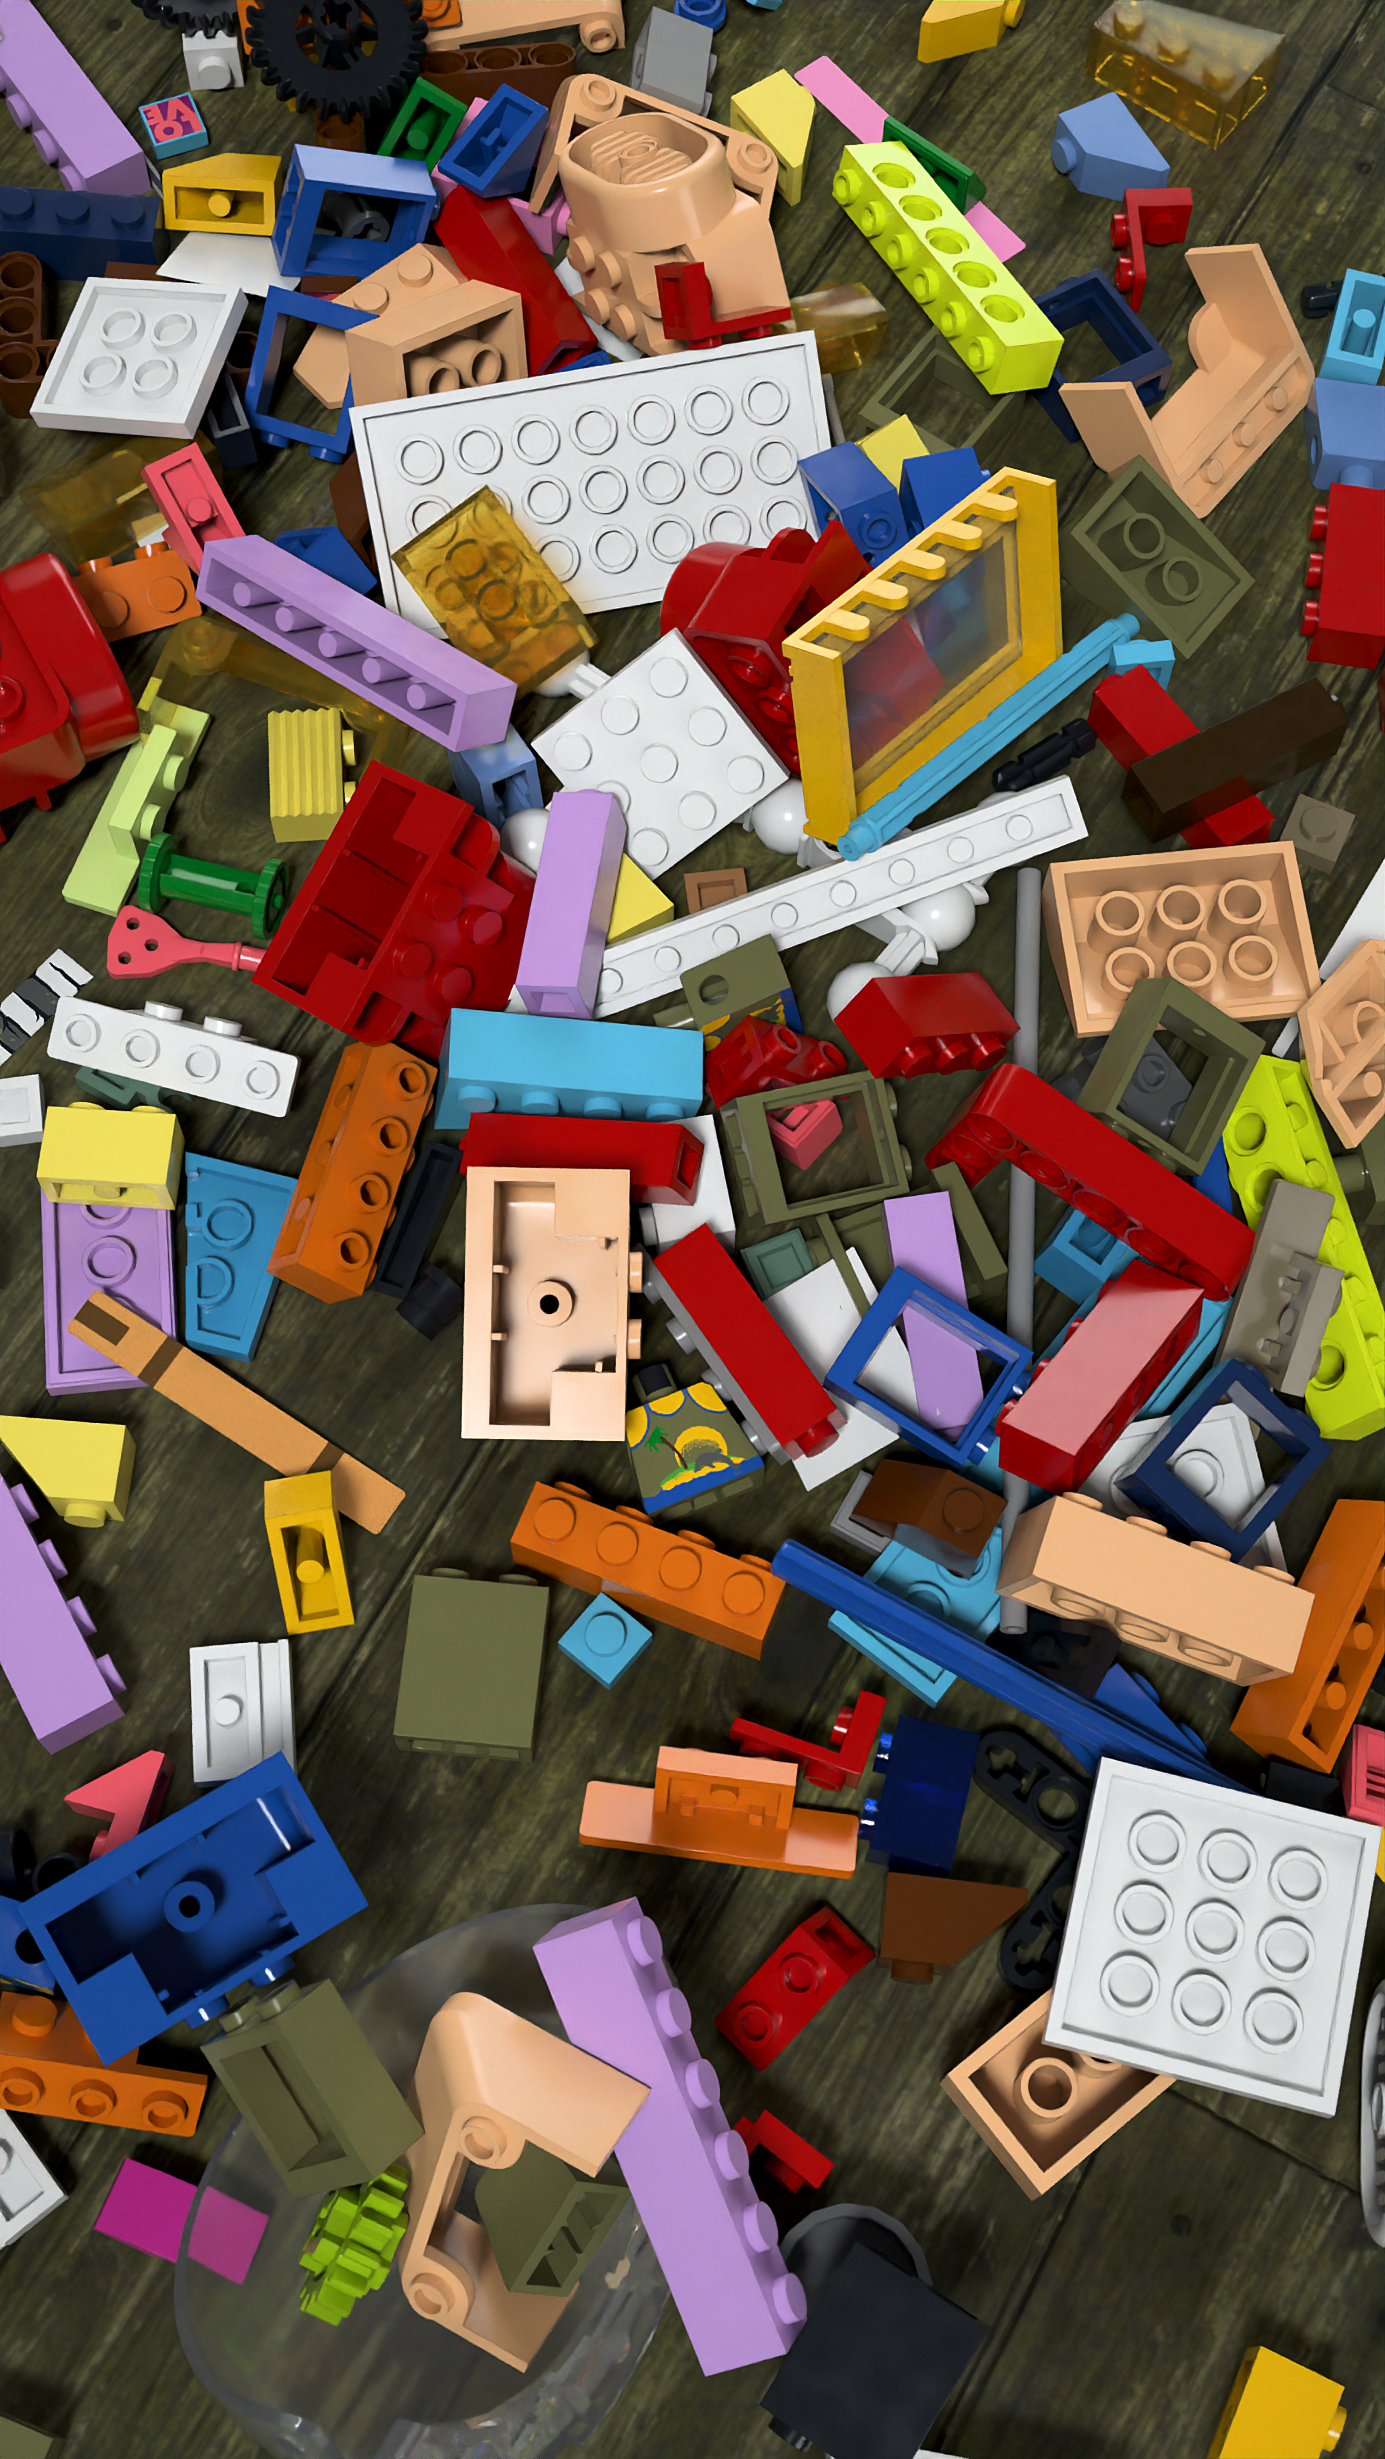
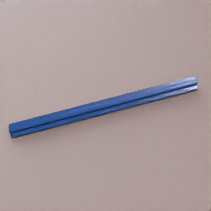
[770,1540,1265,1798]

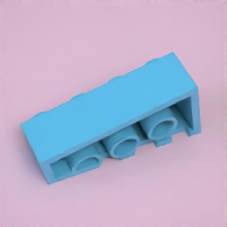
[434,1008,703,1129]

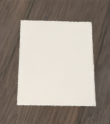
[155,227,336,297]
[763,1246,940,1492]

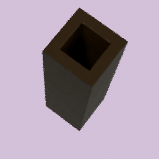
[1121,676,1349,844]

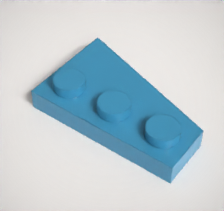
[185,1151,298,1364]

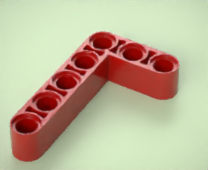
[924,1063,1256,1303]

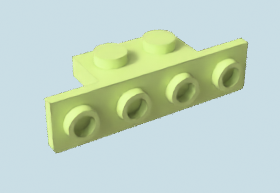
[62,699,211,917]

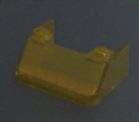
[137,609,413,784]

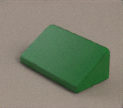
[882,115,987,215]

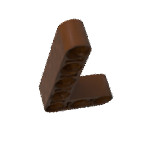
[313,42,577,192]
[0,251,275,419]

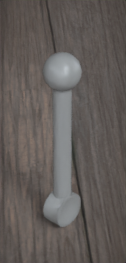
[821,373,846,446]

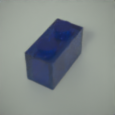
[856,1714,981,1879]

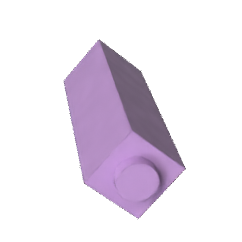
[515,789,627,1019]
[880,1191,984,1445]

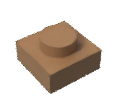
[683,867,748,915]

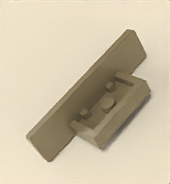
[1211,1179,1345,1441]

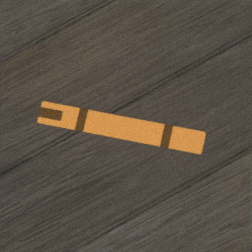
[67,1290,405,1534]

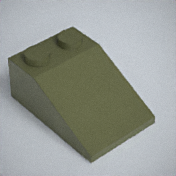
[1058,454,1255,662]

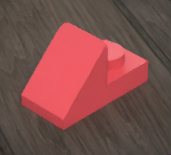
[140,442,246,576]
[64,1750,175,1864]

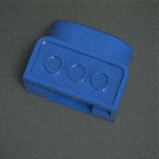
[16,1751,369,2067]

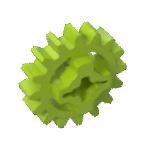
[298,2163,409,2327]

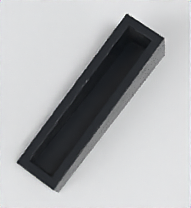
[204,362,258,472]
[370,1139,465,1301]

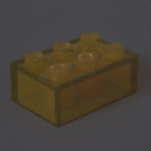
[390,484,600,704]

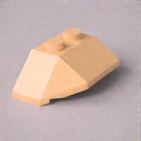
[293,243,469,409]
[1297,939,1385,1149]

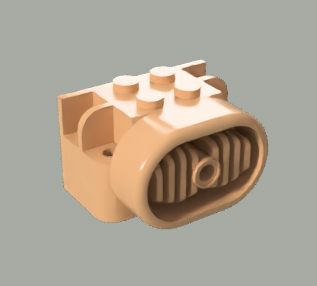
[558,112,792,357]
[461,1167,643,1441]

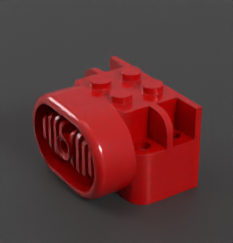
[660,520,942,777]
[0,552,142,844]
[250,759,537,1063]

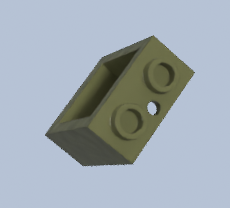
[855,324,1027,466]
[1076,977,1266,1176]
[719,1070,912,1231]
[200,1978,425,2200]

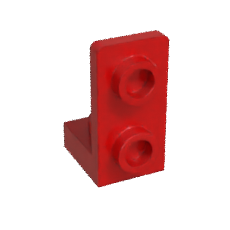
[1110,188,1193,312]
[654,262,792,350]
[703,1015,850,1110]
[729,1689,887,1792]
[714,1906,876,2071]
[733,2110,835,2195]

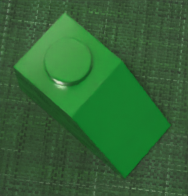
[375,77,468,175]

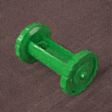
[138,832,289,940]

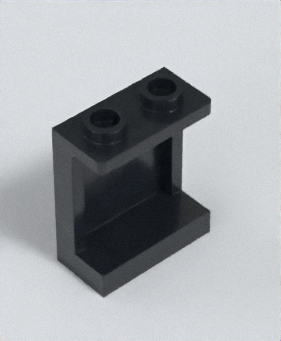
[759,2240,991,2459]

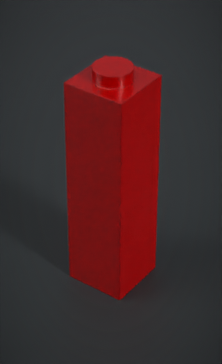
[431,184,599,378]
[1087,664,1275,850]
[459,1112,705,1206]
[652,1223,848,1461]

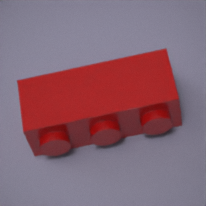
[1299,483,1385,670]
[834,972,1021,1079]

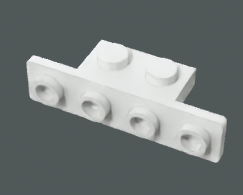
[47,996,301,1117]

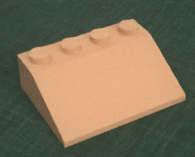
[1041,840,1322,1038]

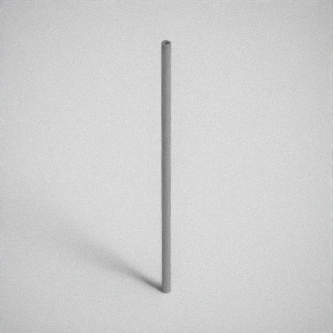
[1000,867,1041,1634]

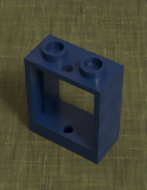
[1030,268,1173,444]
[1113,1357,1333,1564]

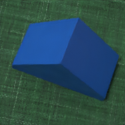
[437,83,550,198]

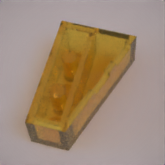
[1084,0,1286,149]

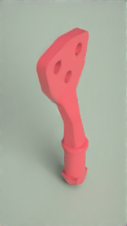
[107,905,267,979]

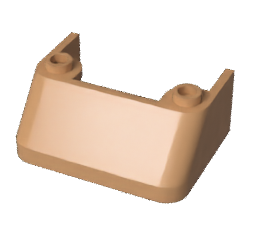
[527,74,778,219]
[1058,243,1315,519]
[393,1992,651,2373]

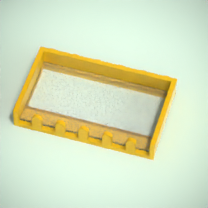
[781,467,1063,846]

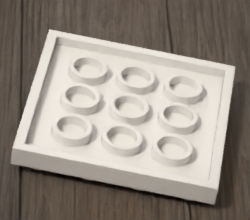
[1041,1757,1382,2119]

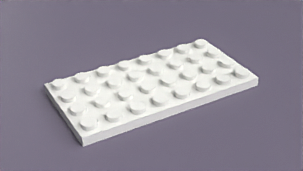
[348,330,836,640]

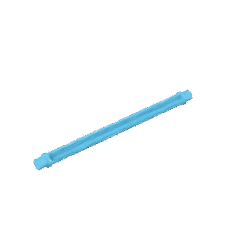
[837,613,1140,861]

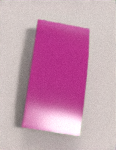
[92,2158,265,2289]

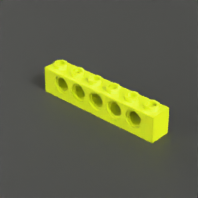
[832,141,1064,395]
[1222,1054,1385,1441]

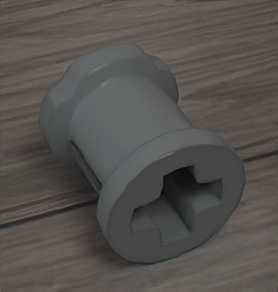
[321,190,389,242]

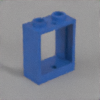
[271,144,440,283]
[242,285,381,463]
[797,440,910,569]
[822,1266,1034,1473]

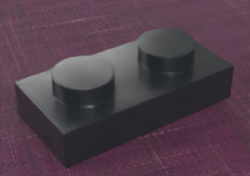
[990,1611,1123,1701]

